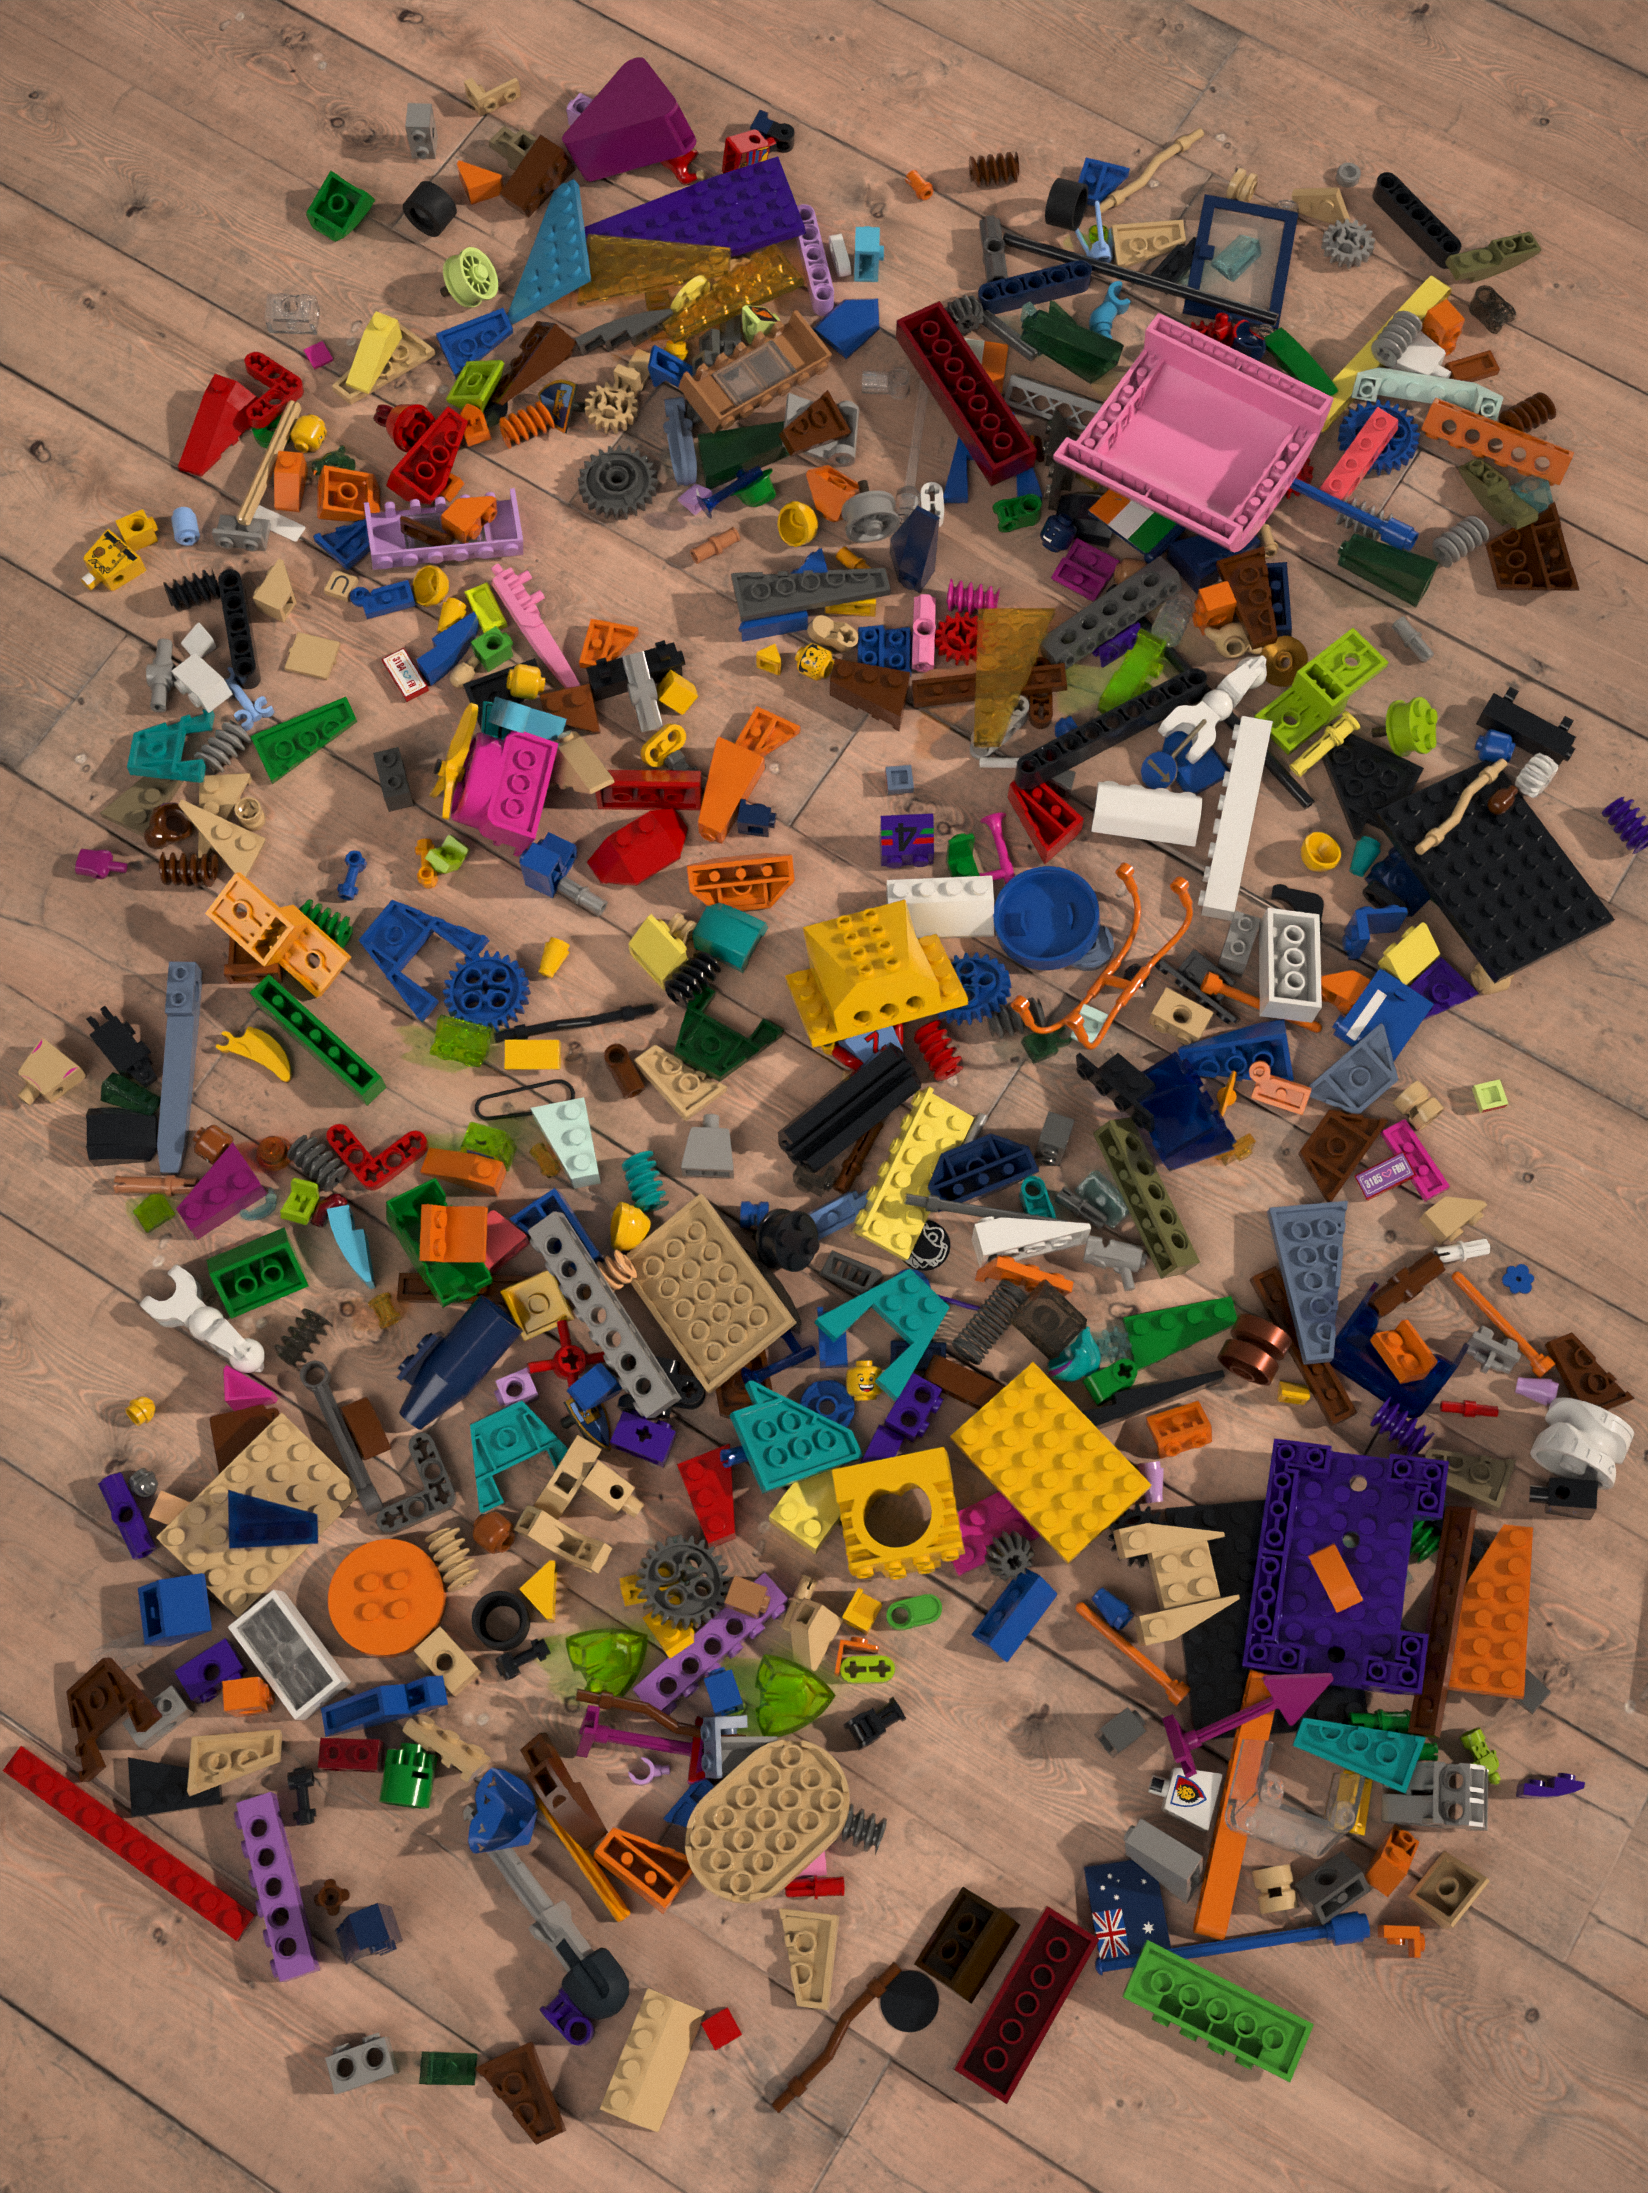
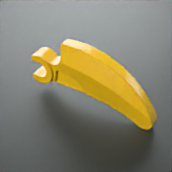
[216,1026,292,1083]

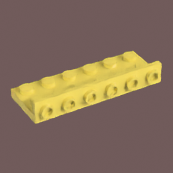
[853,1086,974,1261]

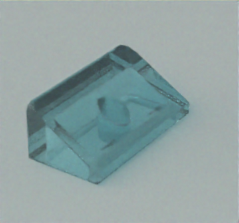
[1211,235,1261,282]
[1074,1170,1130,1229]

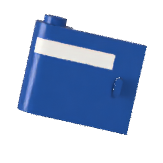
[1332,968,1434,1061]

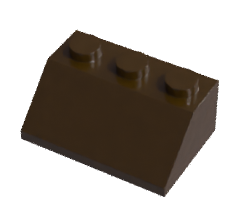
[914,1887,1021,2004]

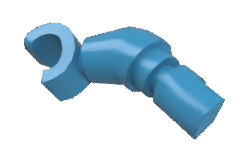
[1089,281,1131,362]

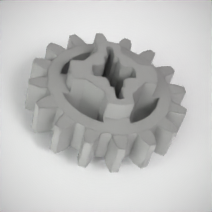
[1321,218,1375,269]

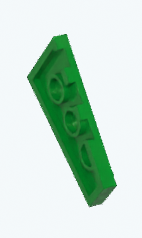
[1123,1296,1237,1372]

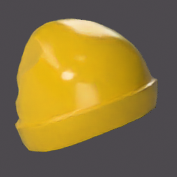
[777,501,819,547]
[610,1201,651,1252]

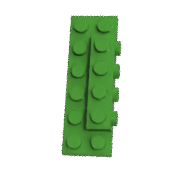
[1121,1940,1314,2082]

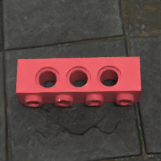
[1319,407,1398,501]

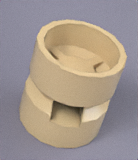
[1392,1080,1445,1131]
[1252,1864,1299,1914]

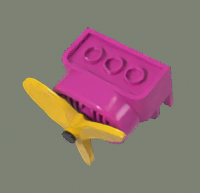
[429,703,559,857]

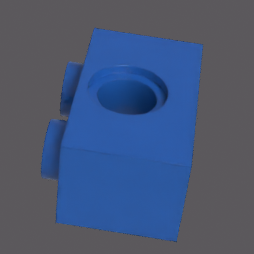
[704,1667,744,1716]

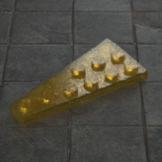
[577,234,731,306]

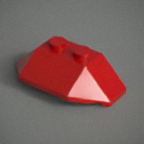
[587,808,688,886]

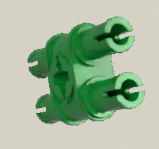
[1348,1709,1438,1762]

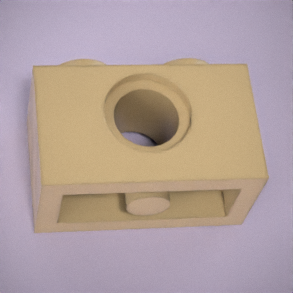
[1148,987,1214,1045]
[414,1627,482,1697]

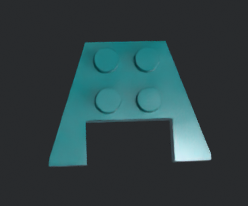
[127,709,215,783]
[470,1400,568,1514]

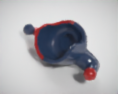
[1226,312,1266,361]

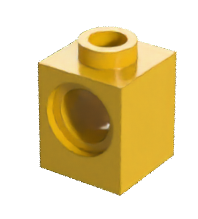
[115,509,158,552]

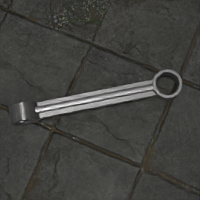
[300,1361,384,1516]

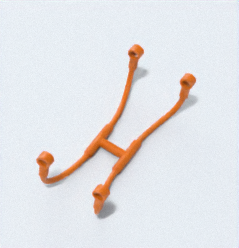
[1011,862,1193,1050]

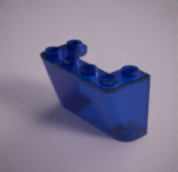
[1140,1052,1237,1172]

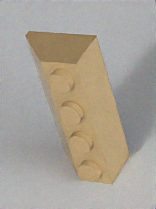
[600,1988,705,2132]

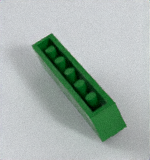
[249,974,387,1106]

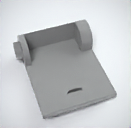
[782,393,859,467]

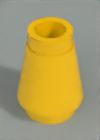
[437,597,466,634]
[538,937,570,978]

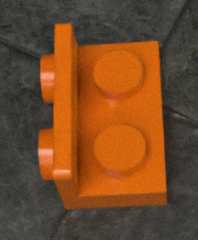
[1370,1319,1438,1384]
[1146,1400,1212,1459]

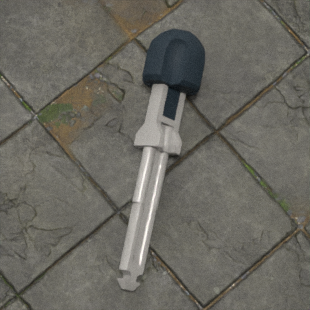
[463,1803,629,2020]

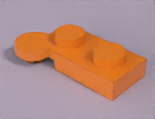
[1249,1060,1312,1115]

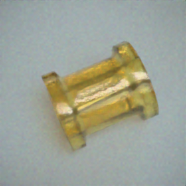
[368,1292,402,1329]

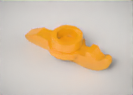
[1216,1071,1237,1121]

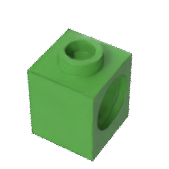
[471,626,513,672]

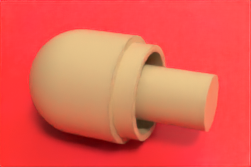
[450,656,480,688]

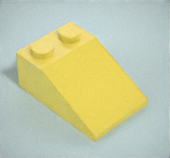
[769,1467,841,1555]

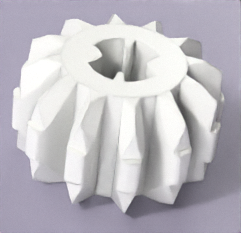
[1515,753,1558,798]

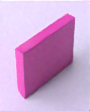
[303,341,333,370]

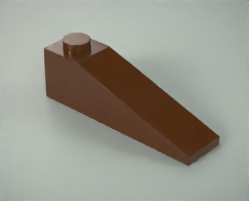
[489,321,577,405]

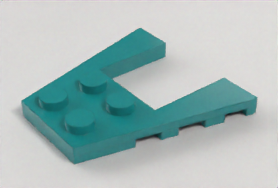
[814,1269,950,1402]

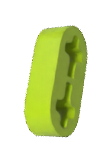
[840,1655,895,1684]

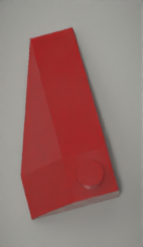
[178,374,258,477]
[386,406,468,505]

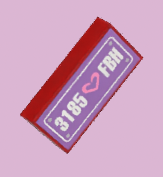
[1354,1151,1417,1201]

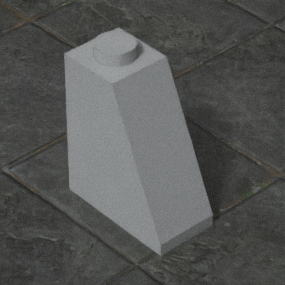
[1123,1819,1203,1904]

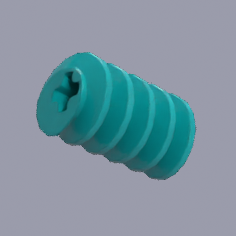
[622,1151,669,1213]

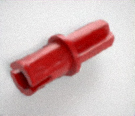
[785,1875,845,1899]

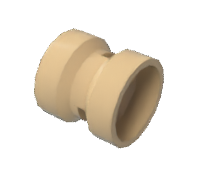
[235,797,266,832]

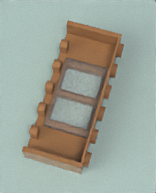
[679,310,832,434]

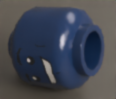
[1040,513,1077,553]

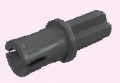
[1055,1187,1108,1229]

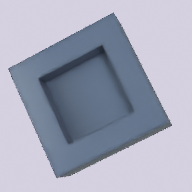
[885,765,914,795]

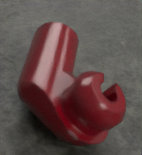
[310,1193,347,1228]

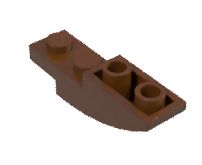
[520,1732,608,1850]

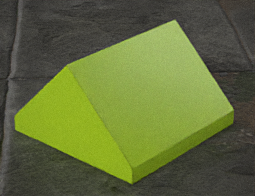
[445,360,504,413]

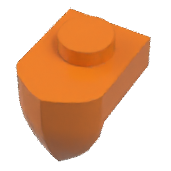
[460,404,492,447]

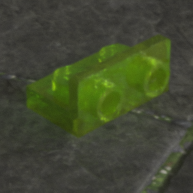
[429,1015,492,1067]

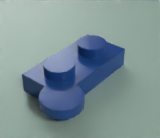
[350,580,416,619]

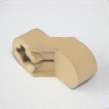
[807,615,859,652]

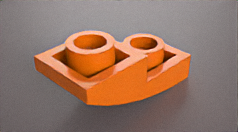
[1308,1543,1363,1613]

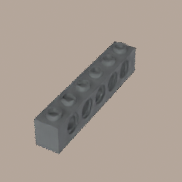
[1037,556,1183,670]

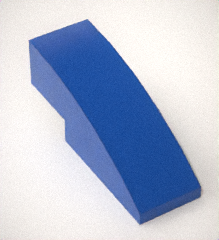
[416,612,480,686]

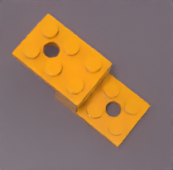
[205,872,352,998]

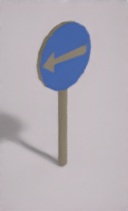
[1141,719,1207,789]

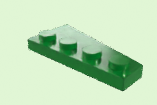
[250,697,357,784]

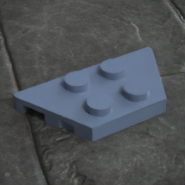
[1308,1023,1399,1114]

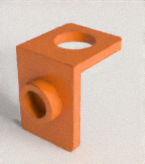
[835,1637,879,1677]

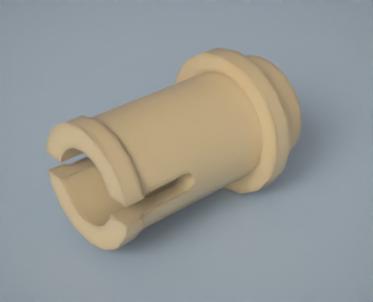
[1256,524,1278,558]

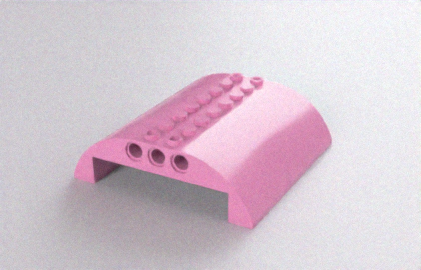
[1053,312,1333,553]

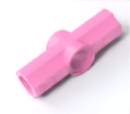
[912,594,936,672]

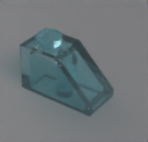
[1510,476,1553,514]

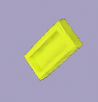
[464,582,508,634]

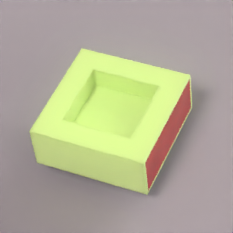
[1472,1079,1508,1113]

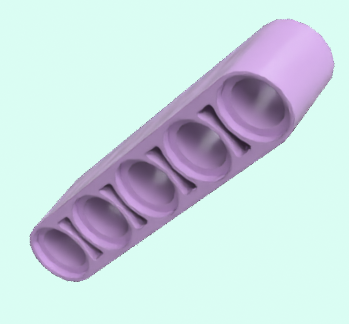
[795,204,834,316]

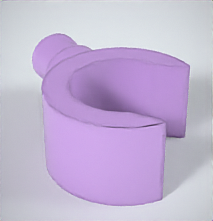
[628,1757,670,1786]

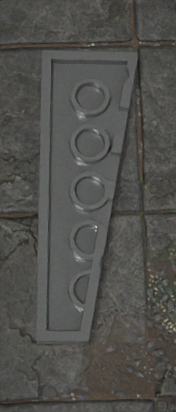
[731,568,891,622]

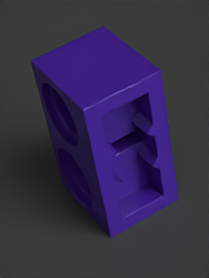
[884,1373,944,1443]

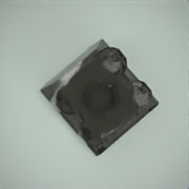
[1008,1279,1087,1360]

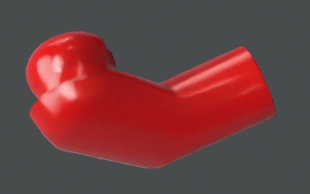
[1210,313,1232,342]

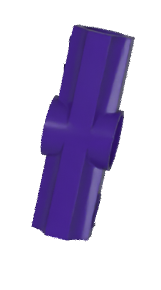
[98,1472,157,1560]

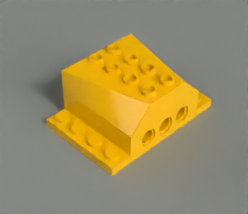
[785,899,968,1048]

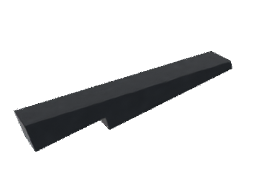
[1081,1370,1225,1430]

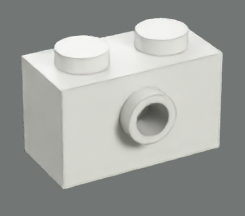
[171,653,233,713]

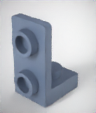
[700,1715,748,1779]

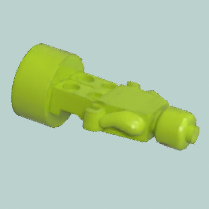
[1459,1727,1501,1785]

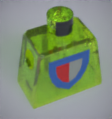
[460,1122,517,1172]

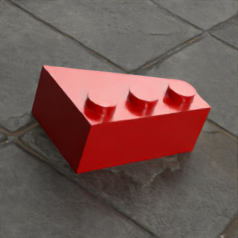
[677,1443,736,1548]

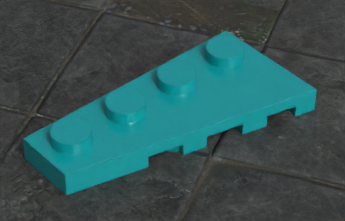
[1292,1718,1426,1794]

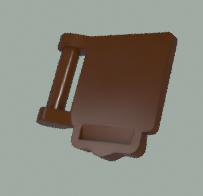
[209,1404,280,1474]

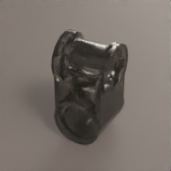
[1469,285,1516,334]

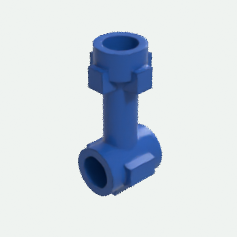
[337,850,367,901]

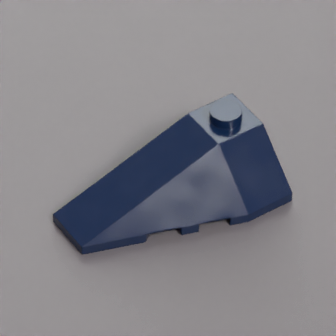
[889,505,940,593]

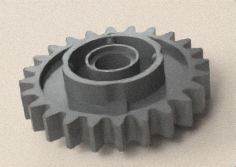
[578,445,658,520]

